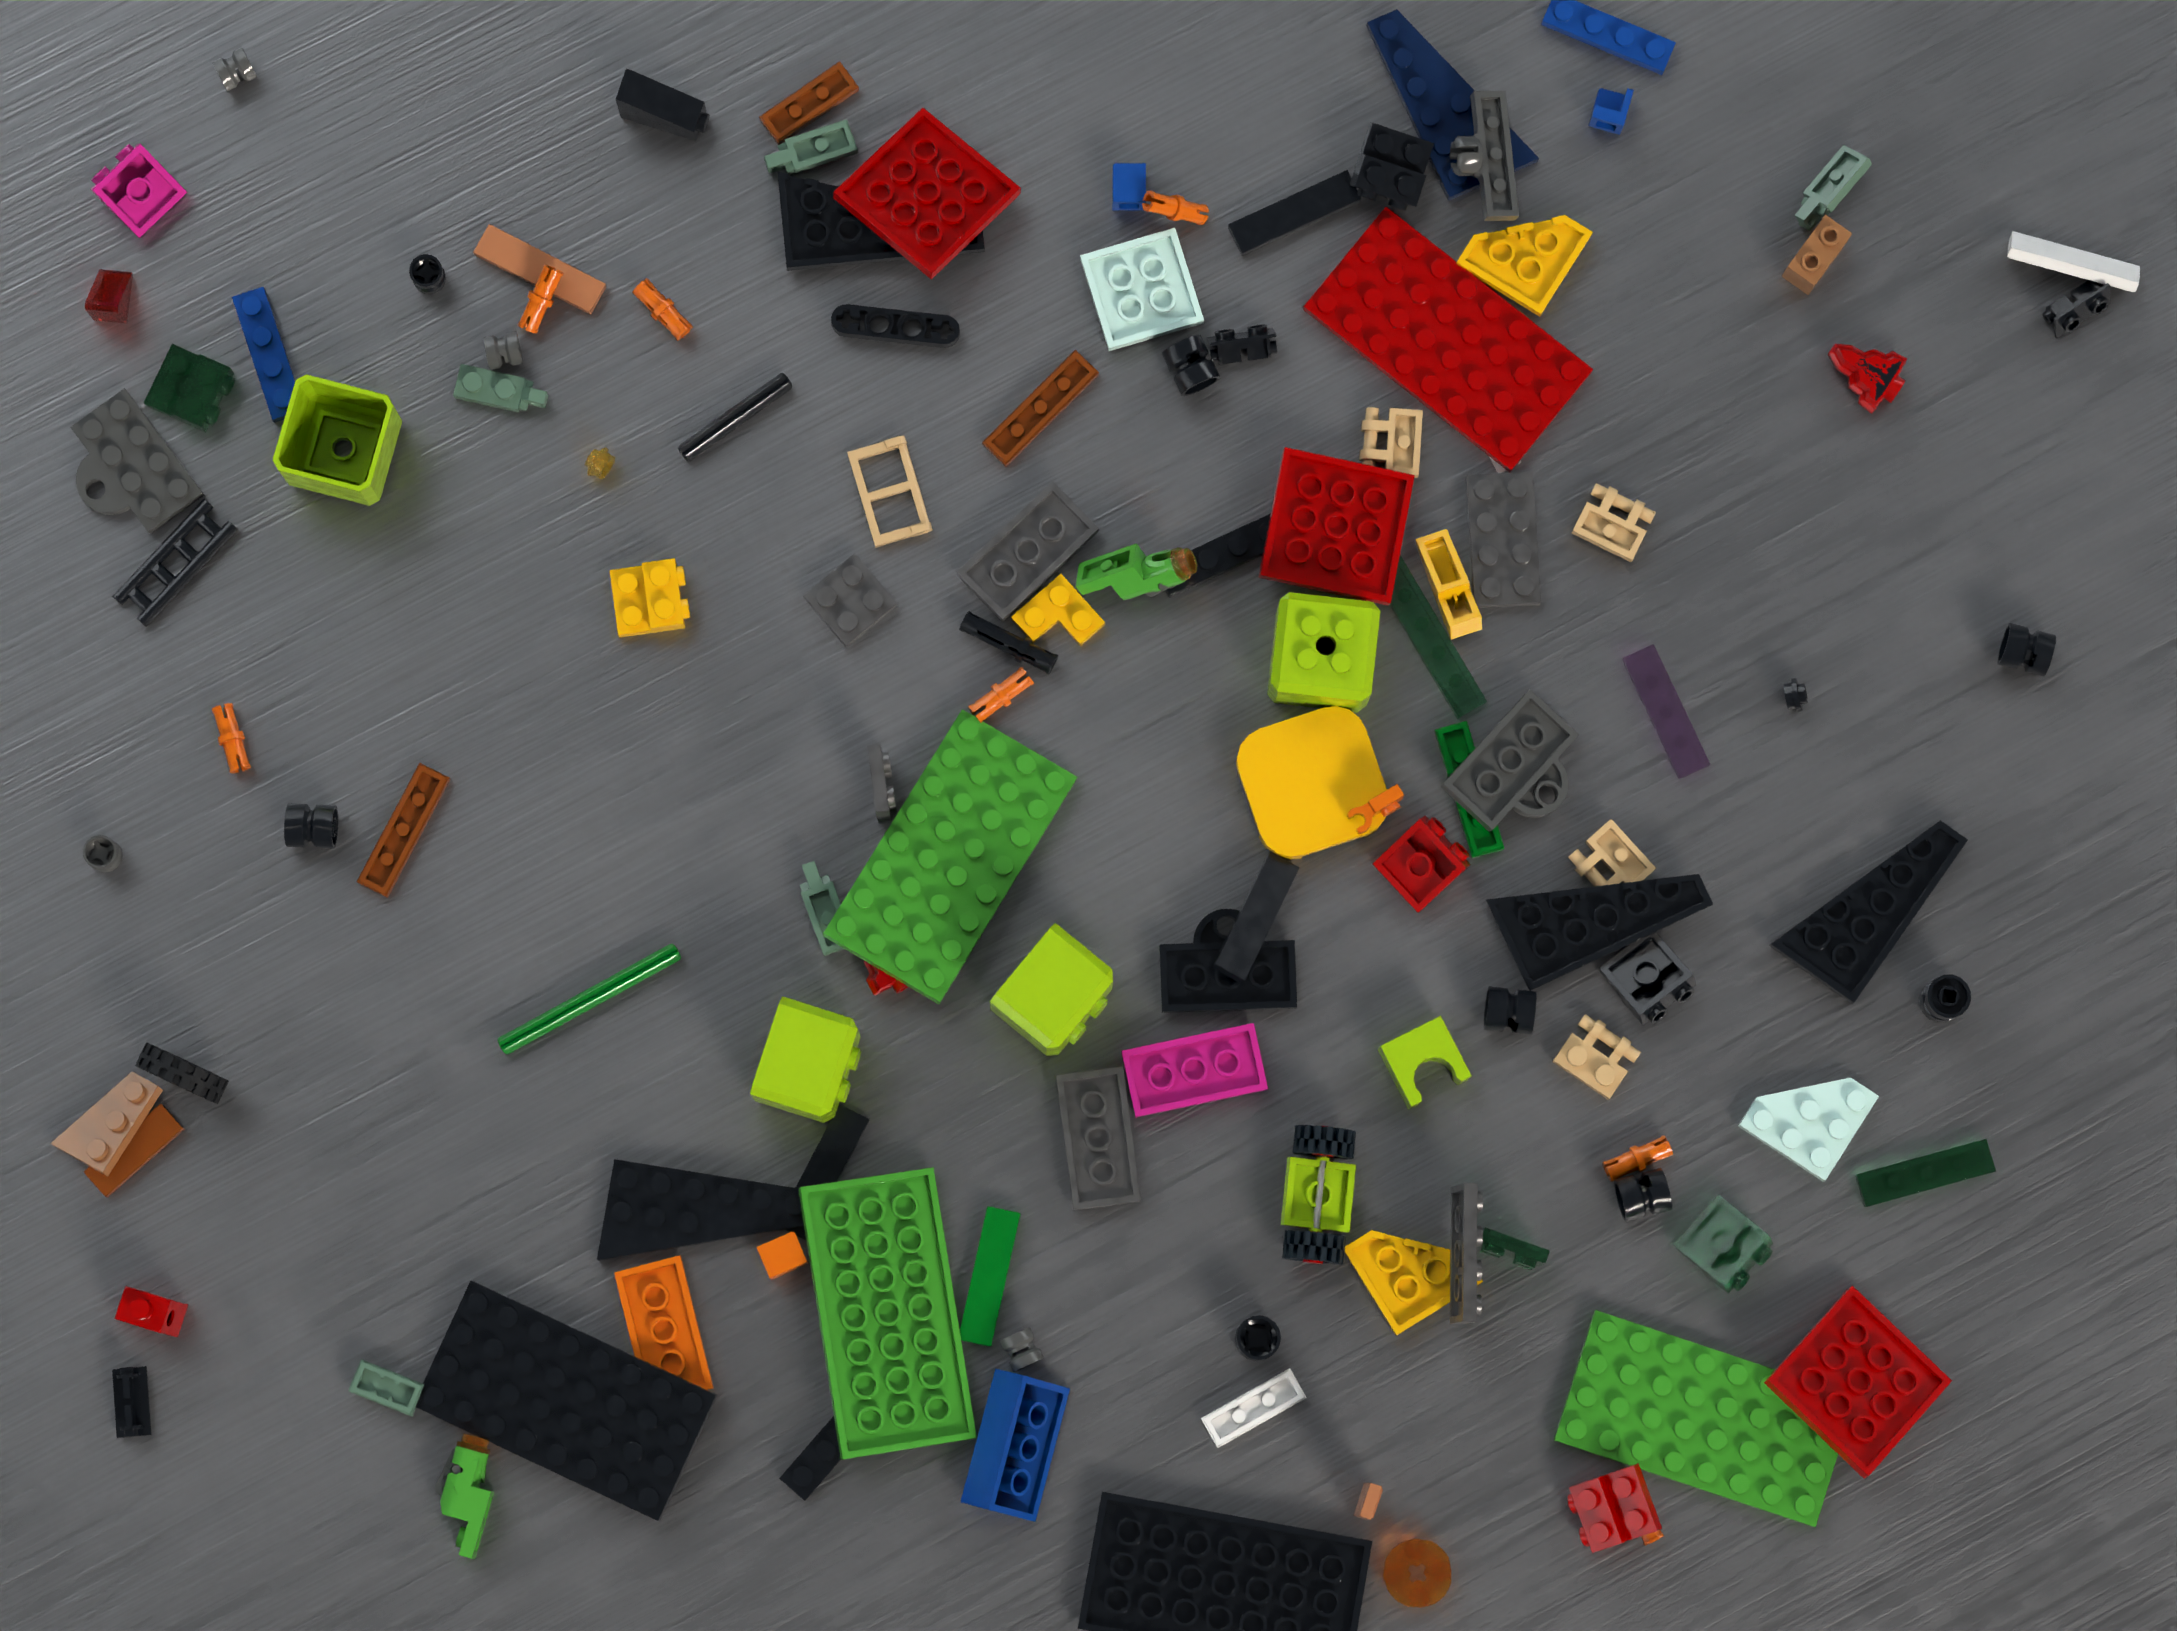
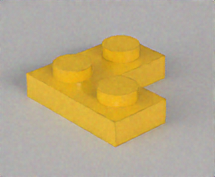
[1011,574,1105,646]

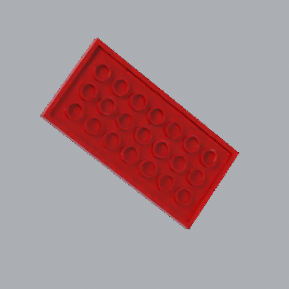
[1303,207,1593,473]

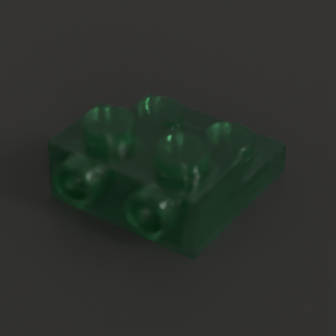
[143,344,235,433]
[1674,1194,1773,1294]

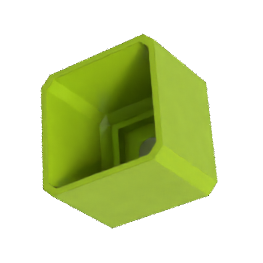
[273,374,403,506]
[1267,592,1380,713]
[990,923,1113,1056]
[750,996,862,1123]

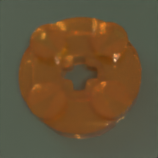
[1382,1538,1452,1608]

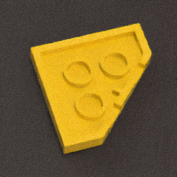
[1456,215,1593,317]
[1344,1230,1483,1336]

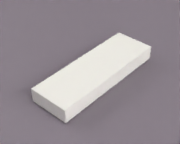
[1200,1368,1307,1448]

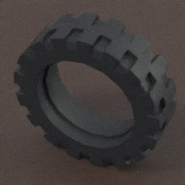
[135,1042,229,1104]

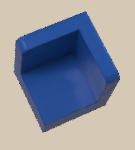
[1588,88,1634,135]
[1112,163,1146,211]

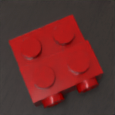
[1373,816,1471,913]
[1567,1463,1662,1553]

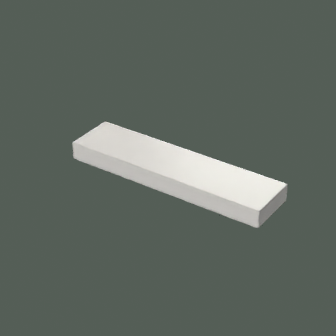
[2007,231,2140,292]

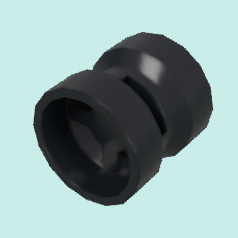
[409,254,446,295]

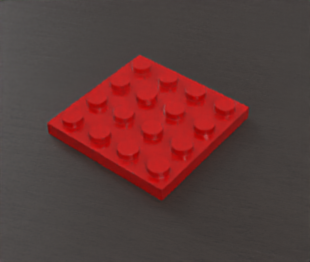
[833,108,1021,280]
[1259,447,1415,606]
[1764,1286,1952,1479]

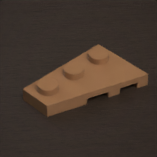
[50,1072,163,1177]

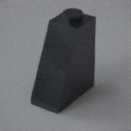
[616,69,710,141]

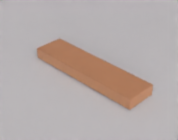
[473,224,607,315]

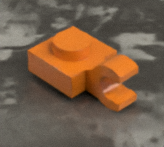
[1347,784,1404,834]

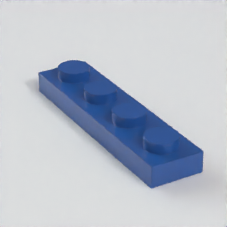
[1541,0,1676,75]
[232,287,295,423]

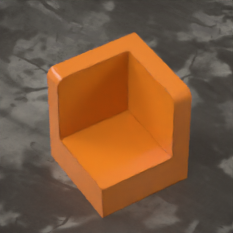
[757,1232,809,1280]

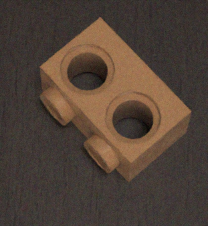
[1782,214,1852,295]

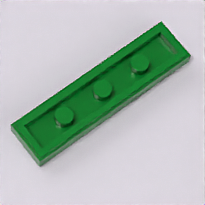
[1434,721,1505,859]
[960,1206,1021,1347]

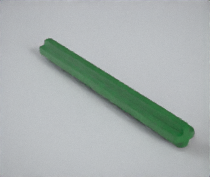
[498,944,681,1054]

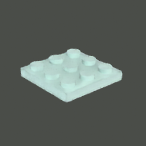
[1080,228,1204,351]

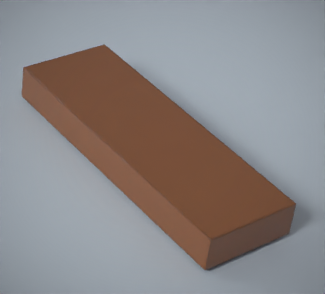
[759,61,859,145]
[84,1103,185,1198]

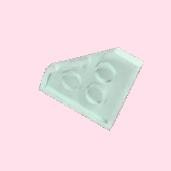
[1738,1078,1879,1182]

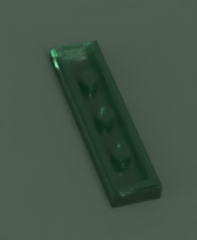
[1855,1139,1996,1208]

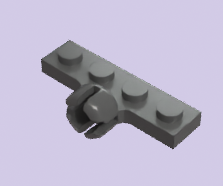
[1450,91,1519,221]

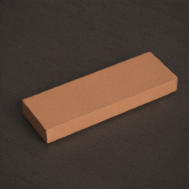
[1353,1483,1383,1520]

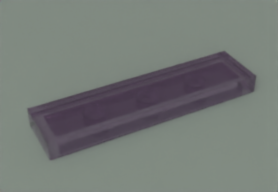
[1622,644,1711,780]

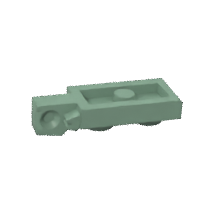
[764,120,858,174]
[1795,145,1872,231]
[453,364,549,413]
[800,861,844,956]

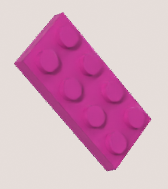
[1121,1023,1268,1118]

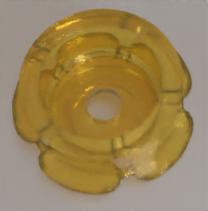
[585,447,615,479]

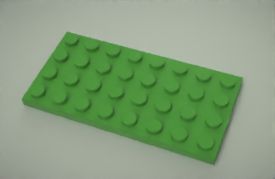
[823,709,1077,1005]
[798,1167,977,1460]
[1553,1310,1838,1527]

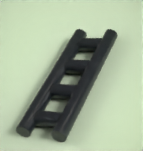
[112,499,238,627]

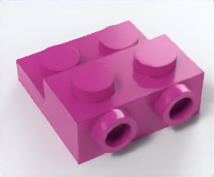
[90,143,187,238]

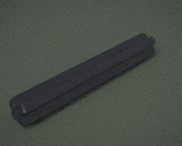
[678,373,792,461]

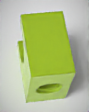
[1378,1016,1472,1110]

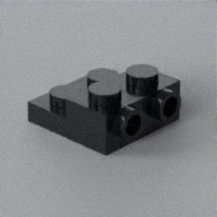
[1349,122,1434,211]
[1599,932,1696,1025]

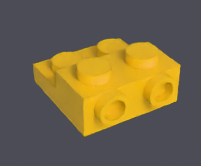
[610,558,690,638]

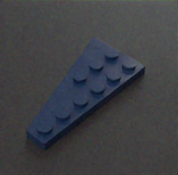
[1366,9,1539,201]

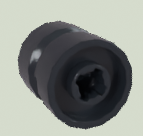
[1162,335,1220,396]
[1997,623,2056,677]
[284,803,338,849]
[1919,974,1971,1022]
[1483,986,1537,1035]
[1614,1168,1672,1222]
[1235,1315,1281,1361]

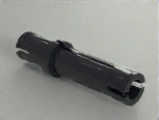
[959,611,1058,675]

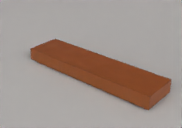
[982,350,1099,467]
[356,763,451,898]

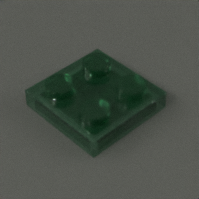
[1480,1227,1550,1270]

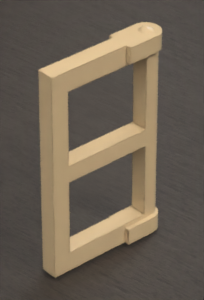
[847,435,933,548]

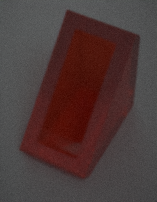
[85,269,133,324]

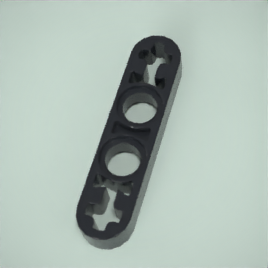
[831,304,960,348]

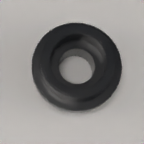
[1784,678,1808,712]

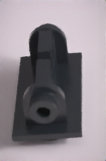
[2042,280,2111,338]
[1207,324,1277,365]
[112,1366,152,1438]

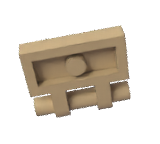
[1359,407,1423,478]
[1572,483,1656,562]
[1568,819,1656,886]
[1552,1014,1641,1100]

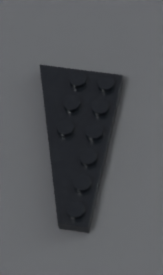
[777,171,985,271]
[1769,820,1968,1004]
[1486,874,1713,991]
[597,1159,804,1261]

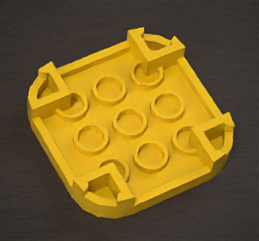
[1236,706,1387,860]

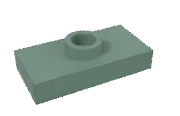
[348,1359,425,1417]

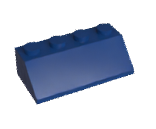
[961,1369,1070,1522]

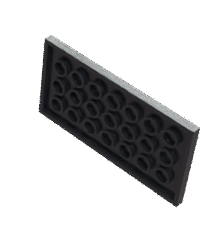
[416,1281,718,1521]
[1078,1492,1372,1631]

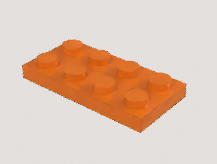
[614,1255,714,1390]

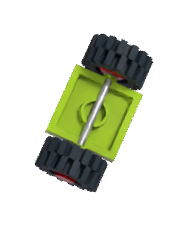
[1280,1125,1356,1265]

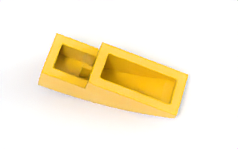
[1415,529,1482,640]

